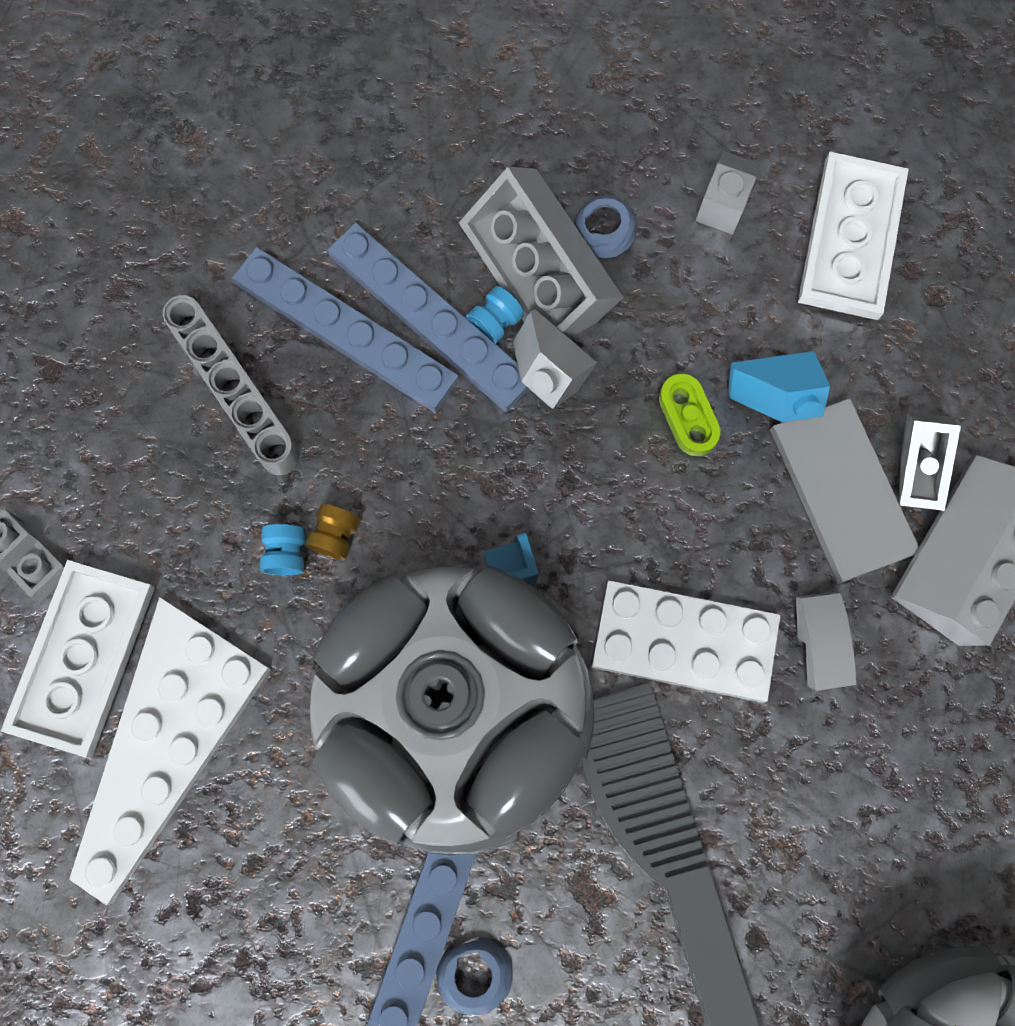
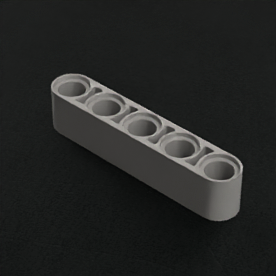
[162,295,299,476]

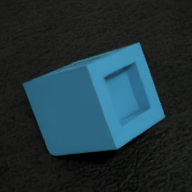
[483,532,539,585]

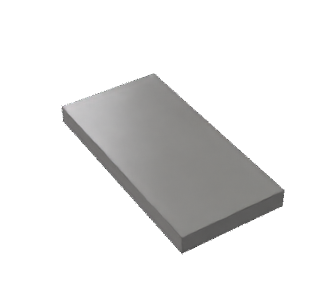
[770,398,919,584]

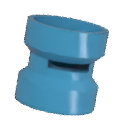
[466,286,524,344]
[259,524,306,576]

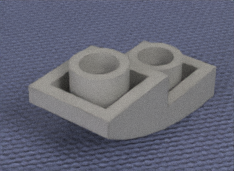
[0,509,65,603]
[796,591,857,691]

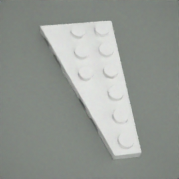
[69,597,271,905]

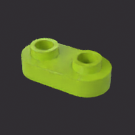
[659,374,720,456]

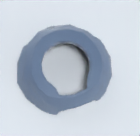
[574,195,637,258]
[436,937,513,1015]

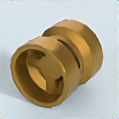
[305,504,361,560]

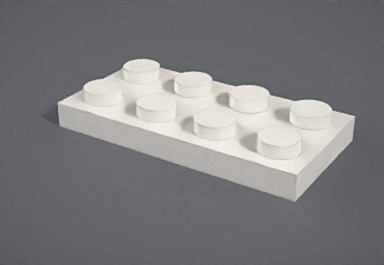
[798,152,908,320]
[1,560,155,758]
[591,580,780,703]

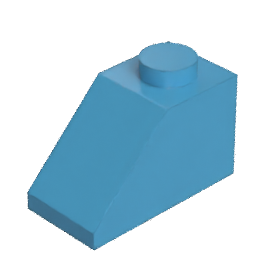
[727,351,830,422]

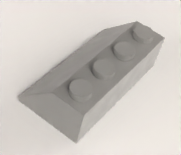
[459,167,623,338]
[891,455,1015,646]

